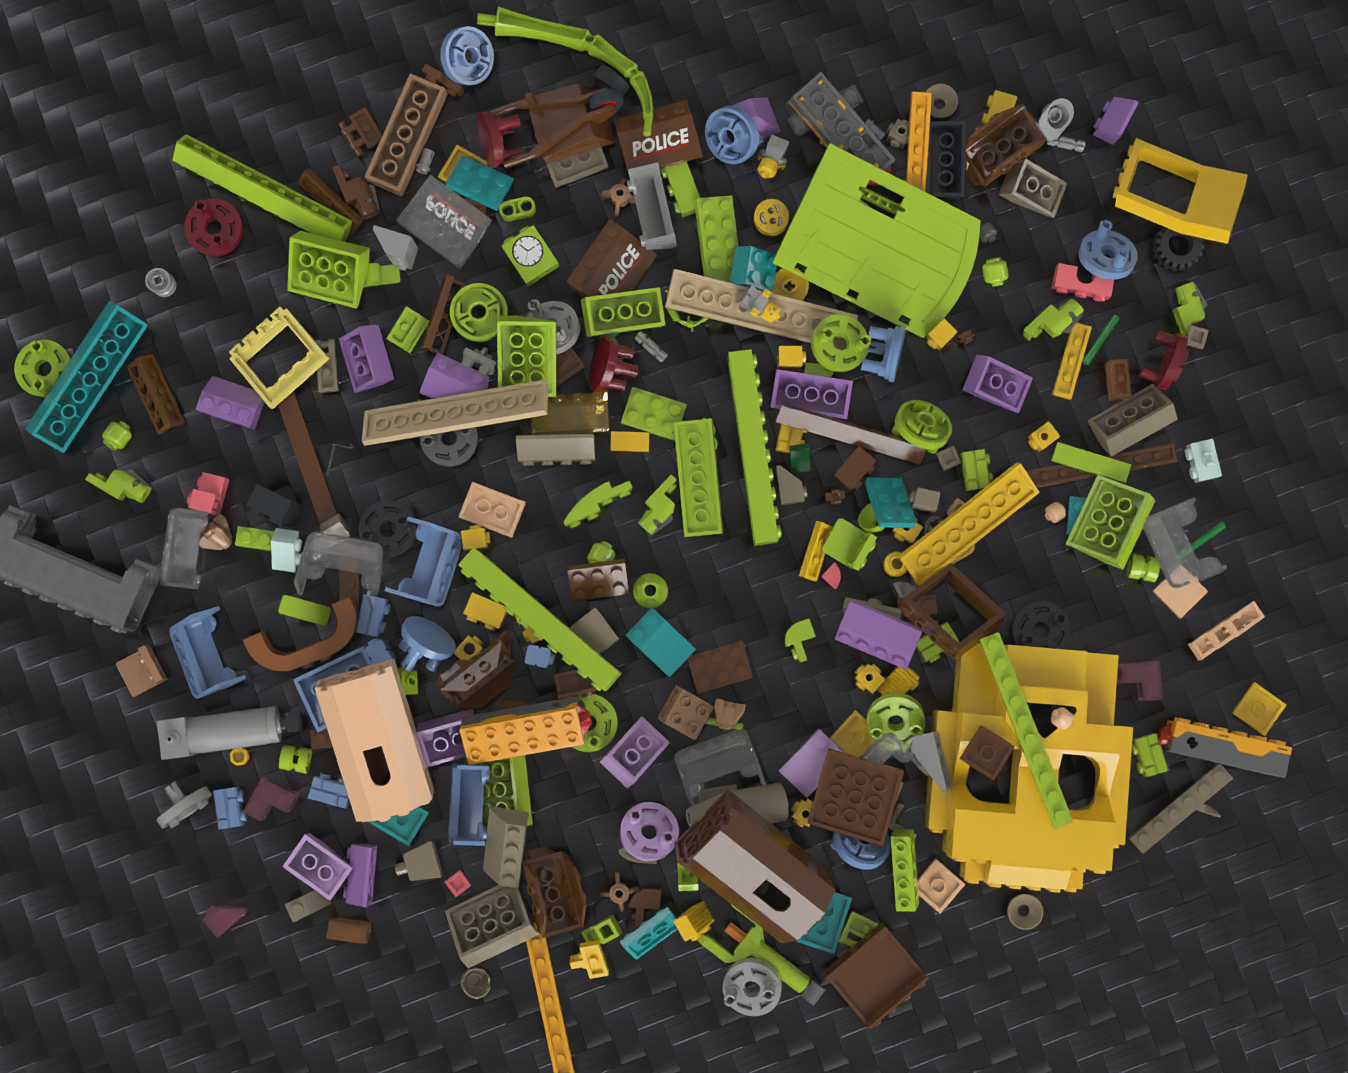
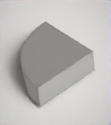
[893,582,916,597]

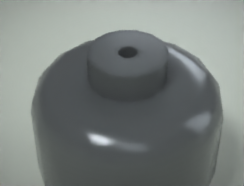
[979,222,997,243]

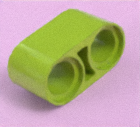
[499,197,536,222]

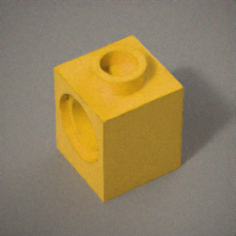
[926,319,957,350]
[454,635,484,660]

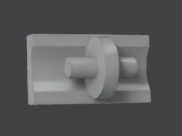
[461,347,497,376]

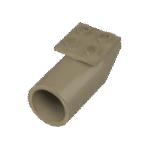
[686,783,788,827]

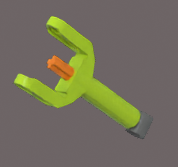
[697,904,826,1005]

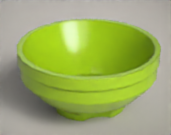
[858,503,885,533]
[633,573,668,608]

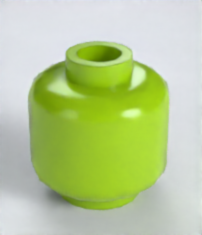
[982,257,1009,287]
[102,421,132,450]
[587,541,615,563]

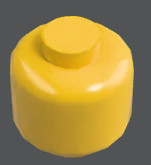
[883,552,907,577]

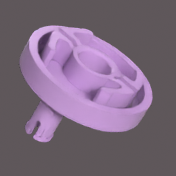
[620,802,679,861]

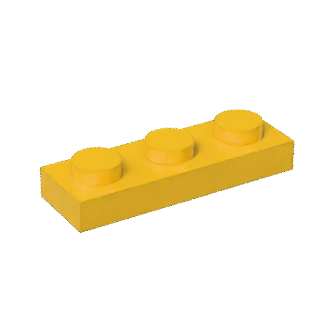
[799,521,833,582]

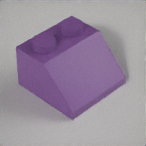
[1093,97,1139,145]

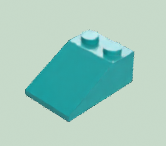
[625,608,696,677]

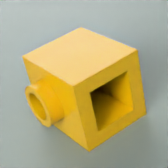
[1028,421,1060,452]
[461,525,491,551]

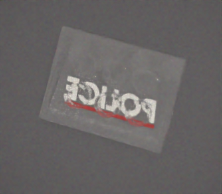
[396,175,492,270]

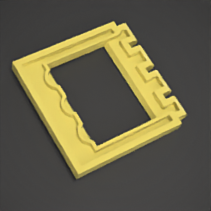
[229,306,329,409]

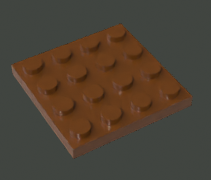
[807,748,904,846]

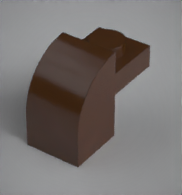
[629,887,661,928]

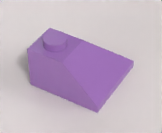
[733,97,781,139]

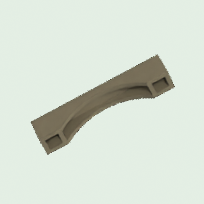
[1128,763,1233,854]

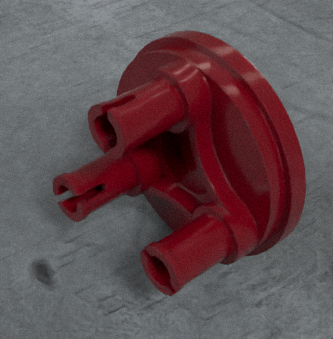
[477,111,524,169]
[589,334,638,391]

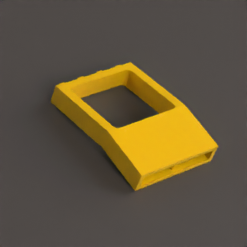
[1113,138,1248,244]

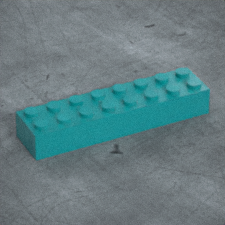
[25,301,148,453]

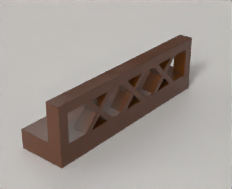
[420,275,466,355]
[127,354,185,435]

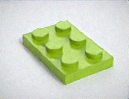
[621,387,687,441]

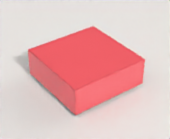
[444,869,472,897]

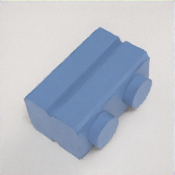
[355,595,390,637]
[365,638,397,664]
[525,645,556,668]
[308,773,350,809]
[213,786,247,829]

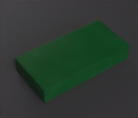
[789,443,811,474]

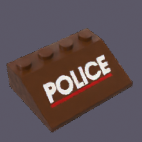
[613,100,703,177]
[567,219,657,297]

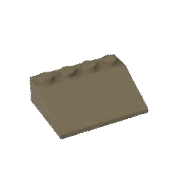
[445,885,538,968]

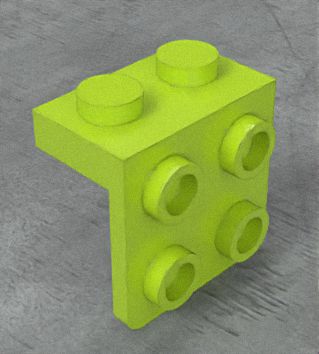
[821,518,877,571]

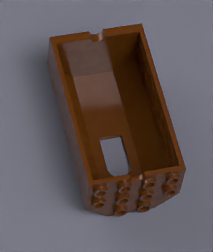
[674,789,836,943]

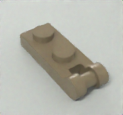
[315,338,339,393]

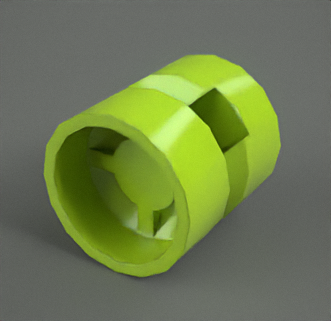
[1127,553,1160,582]
[279,744,312,774]

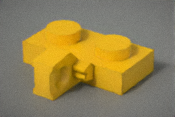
[570,940,609,979]

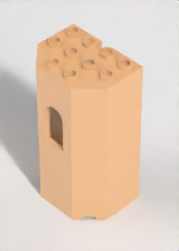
[315,658,434,822]

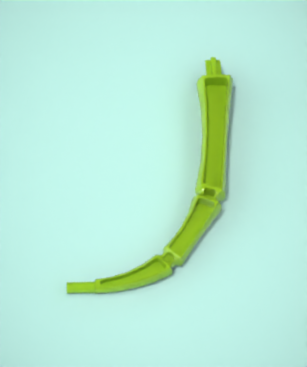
[477,7,653,137]

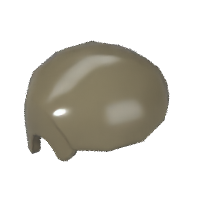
[461,967,491,999]

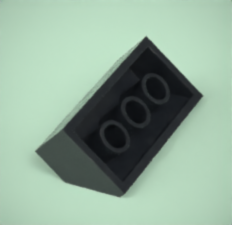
[926,121,966,202]

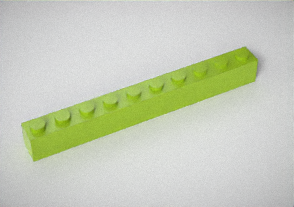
[172,134,353,242]
[459,547,622,691]

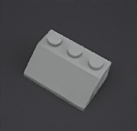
[373,225,418,271]

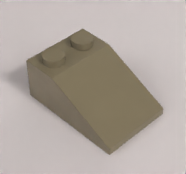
[998,159,1067,218]

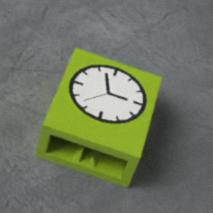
[502,225,559,287]

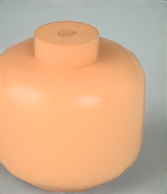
[1045,502,1066,523]
[1051,707,1073,730]

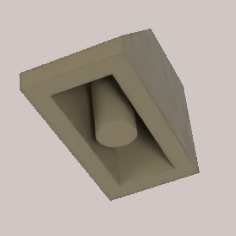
[775,465,807,505]
[285,890,332,922]

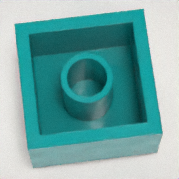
[730,246,777,292]

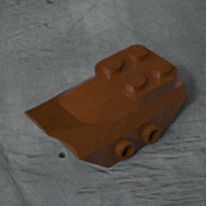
[965,104,1047,187]
[436,631,516,709]
[522,846,586,938]

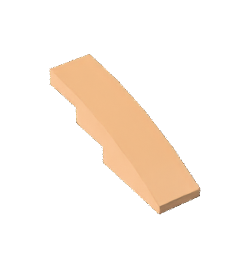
[1188,601,1265,661]

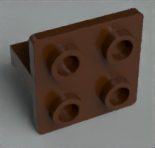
[554,668,596,699]

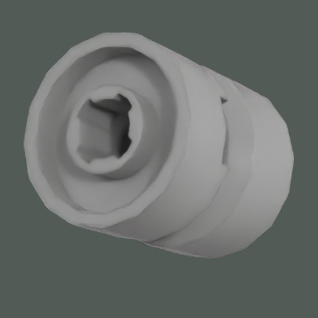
[145,268,177,297]

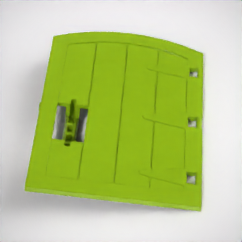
[772,143,980,338]

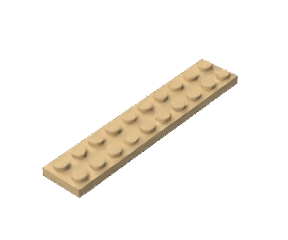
[665,269,858,350]
[362,379,549,446]

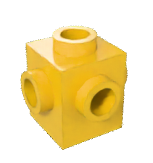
[891,519,923,544]
[854,664,886,694]
[790,799,813,828]

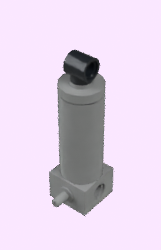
[157,706,304,760]

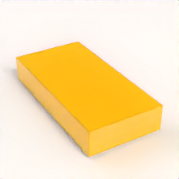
[611,431,649,452]

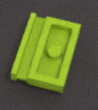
[386,306,429,353]

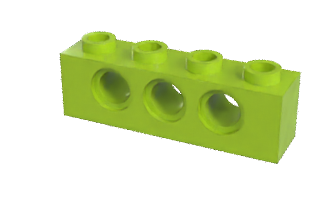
[891,829,919,911]

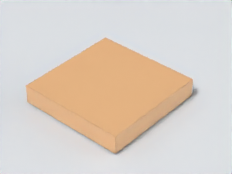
[1153,564,1208,619]
[917,858,965,914]

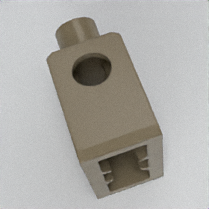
[395,840,443,881]

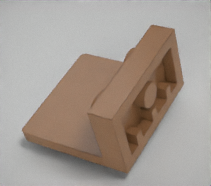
[116,645,168,697]
[657,685,714,740]

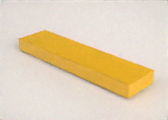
[1052,322,1092,400]

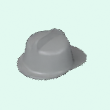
[1038,98,1074,141]

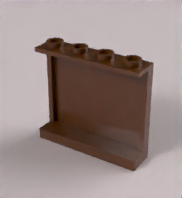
[822,922,929,1030]

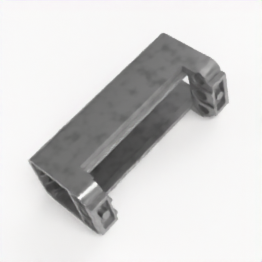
[0,505,161,634]

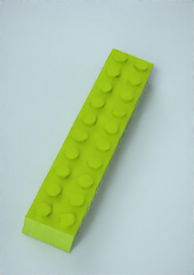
[728,349,781,546]

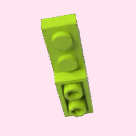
[564,481,633,528]

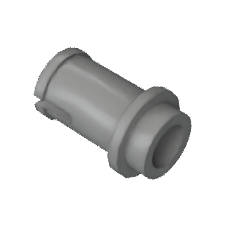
[865,119,886,141]
[416,148,435,174]

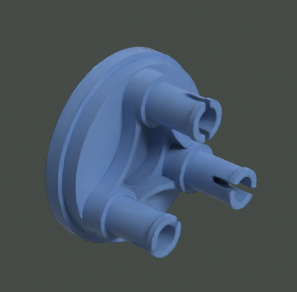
[861,325,906,383]
[399,616,456,672]

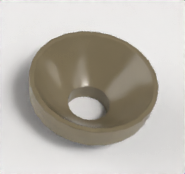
[926,84,958,119]
[1007,894,1043,930]

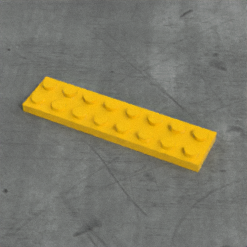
[898,462,1039,586]

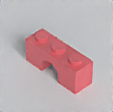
[1051,263,1114,302]

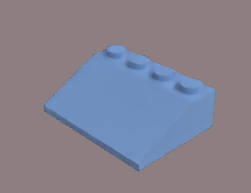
[293,646,372,732]

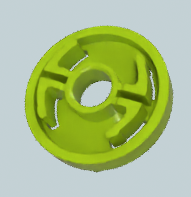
[450,283,508,342]
[811,314,871,372]
[14,340,72,398]
[892,400,952,454]
[867,693,925,749]
[572,694,618,752]

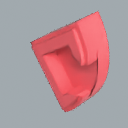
[821,562,841,589]

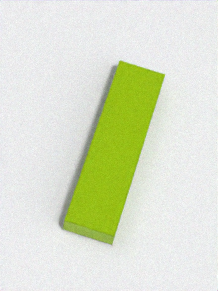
[1051,442,1131,483]

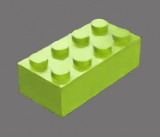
[581,287,665,337]

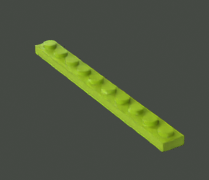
[979,632,1073,829]

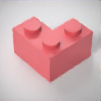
[187,472,229,516]

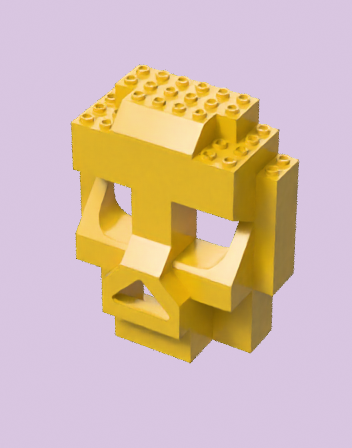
[924,642,1133,893]

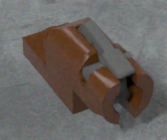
[332,165,380,219]

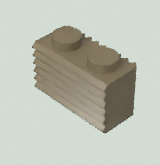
[908,487,940,513]

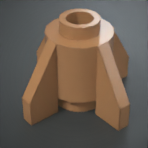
[602,178,636,217]
[197,513,232,550]
[714,699,746,730]
[600,872,639,912]

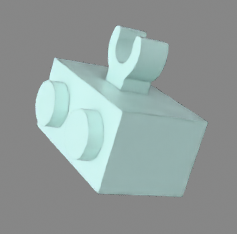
[1185,439,1222,483]
[271,528,302,572]

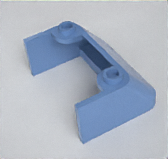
[385,517,463,607]
[170,606,246,699]
[448,763,490,846]

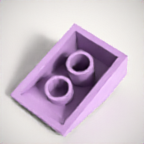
[599,716,670,788]
[779,729,844,797]
[283,833,353,900]

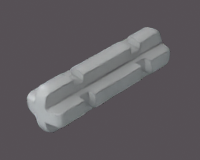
[1047,136,1085,152]
[635,331,667,362]

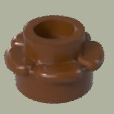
[957,329,976,345]

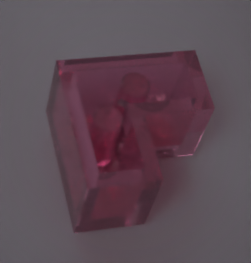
[1117,661,1163,701]
[243,776,300,821]

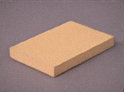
[459,482,526,538]

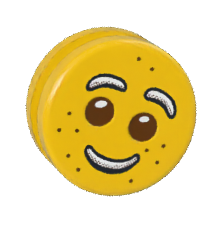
[754,199,789,236]

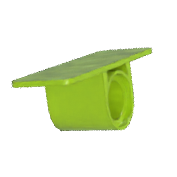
[363,263,400,287]
[278,595,331,626]

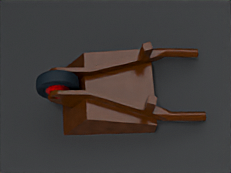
[489,84,624,168]

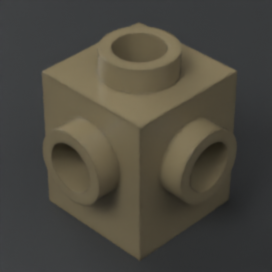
[886,119,909,150]

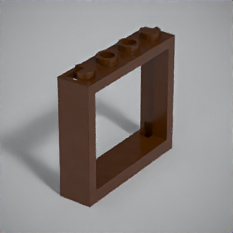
[900,563,1007,660]

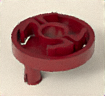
[185,198,243,257]
[1139,329,1189,390]

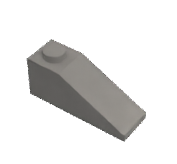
[910,732,952,791]

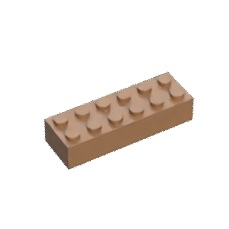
[365,73,448,197]

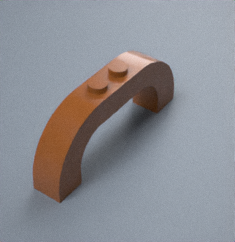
[243,595,359,671]

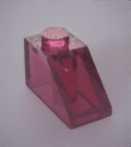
[202,905,251,938]

